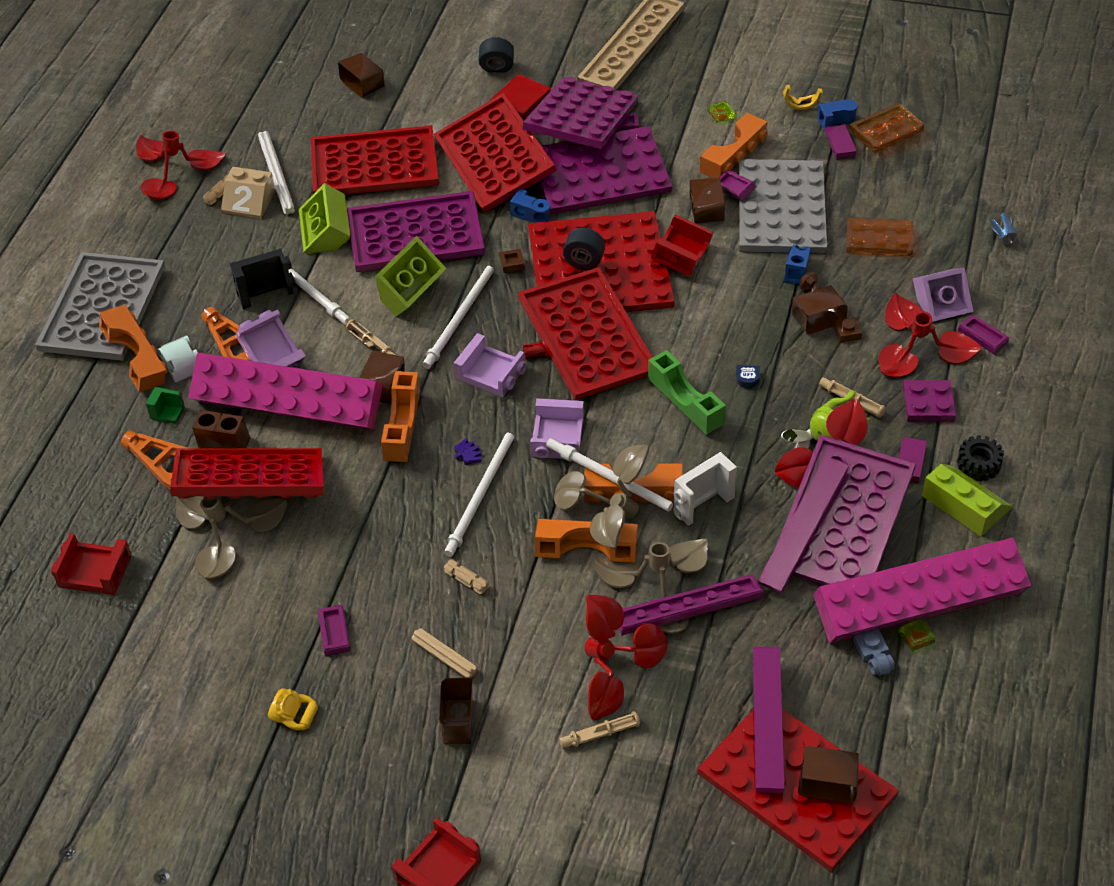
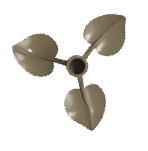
[554,444,650,548]
[176,496,287,579]
[594,539,708,634]

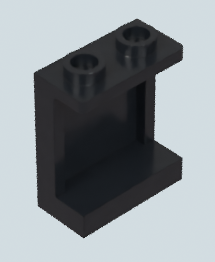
[229,249,295,309]

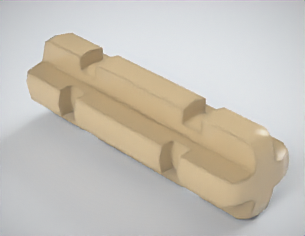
[203,174,228,206]
[444,559,489,594]

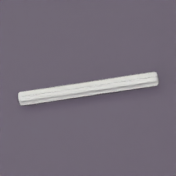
[258,131,295,215]

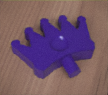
[454,438,482,465]

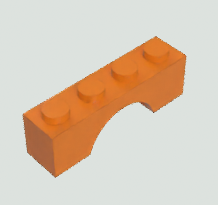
[699,113,768,178]
[99,305,167,392]
[381,371,420,462]
[584,464,683,503]
[535,519,638,563]

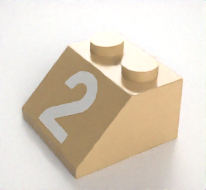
[221,167,276,219]

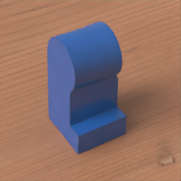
[817,99,858,131]
[510,189,550,223]
[784,245,811,284]

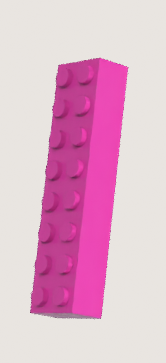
[188,352,383,431]
[813,537,1031,644]

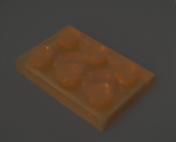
[849,103,925,153]
[846,217,913,257]

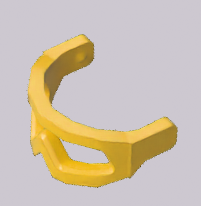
[783,85,823,110]

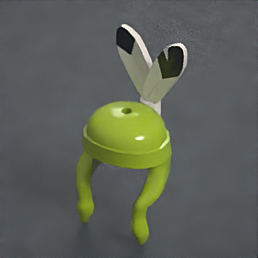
[781,391,870,448]

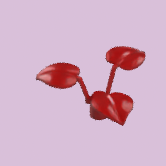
[136,131,226,200]
[878,293,981,378]
[775,398,868,488]
[584,595,668,720]

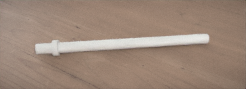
[422,266,494,369]
[444,433,514,557]

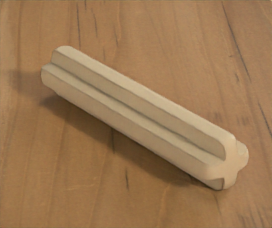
[412,628,477,678]

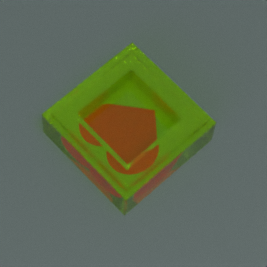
[707,100,735,123]
[899,618,936,651]

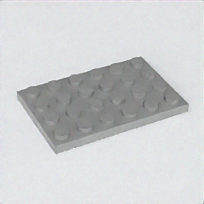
[739,159,827,254]
[35,252,165,361]

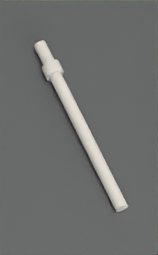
[289,269,352,325]
[546,438,673,511]

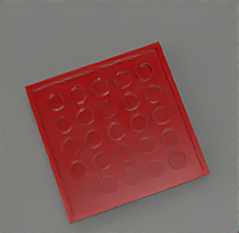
[528,211,674,312]

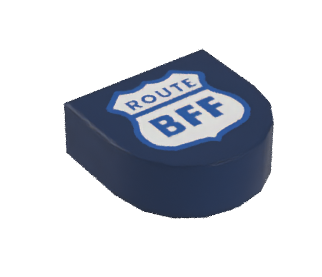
[736,365,760,388]

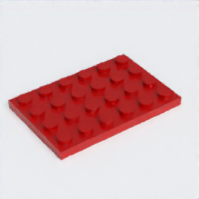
[434,93,557,213]
[311,125,439,195]
[517,267,653,400]
[170,448,324,499]
[697,709,899,873]

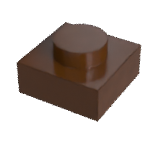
[499,249,525,273]
[833,317,862,342]

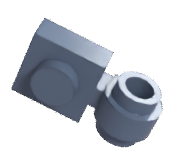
[853,629,894,676]

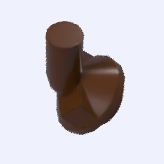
[800,272,819,292]

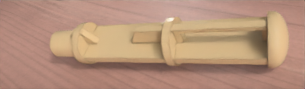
[346,319,396,355]
[819,377,886,418]
[559,711,640,749]

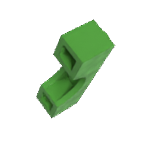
[648,350,726,435]

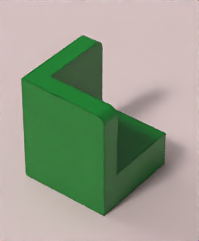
[146,387,185,424]

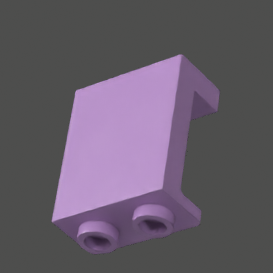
[235,310,306,367]
[454,333,527,397]
[530,398,584,460]

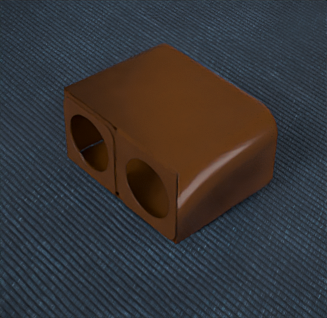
[338,53,385,97]
[689,178,725,223]
[792,285,848,334]
[359,350,405,404]
[192,410,251,448]
[439,677,473,744]
[798,746,859,803]

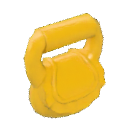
[268,688,318,731]

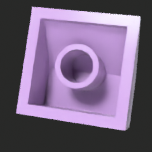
[913,268,973,322]

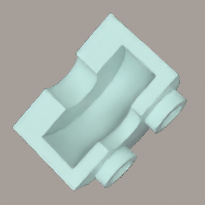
[157,336,197,383]

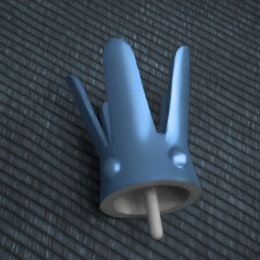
[991,213,1018,245]

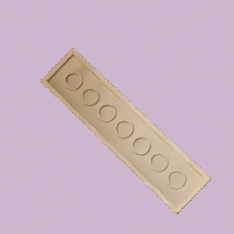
[577,0,684,90]

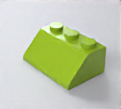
[299,183,351,254]
[375,236,447,317]
[922,464,1012,537]

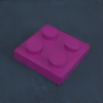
[902,380,956,422]

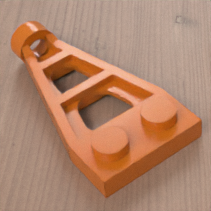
[201,307,250,361]
[121,430,187,490]

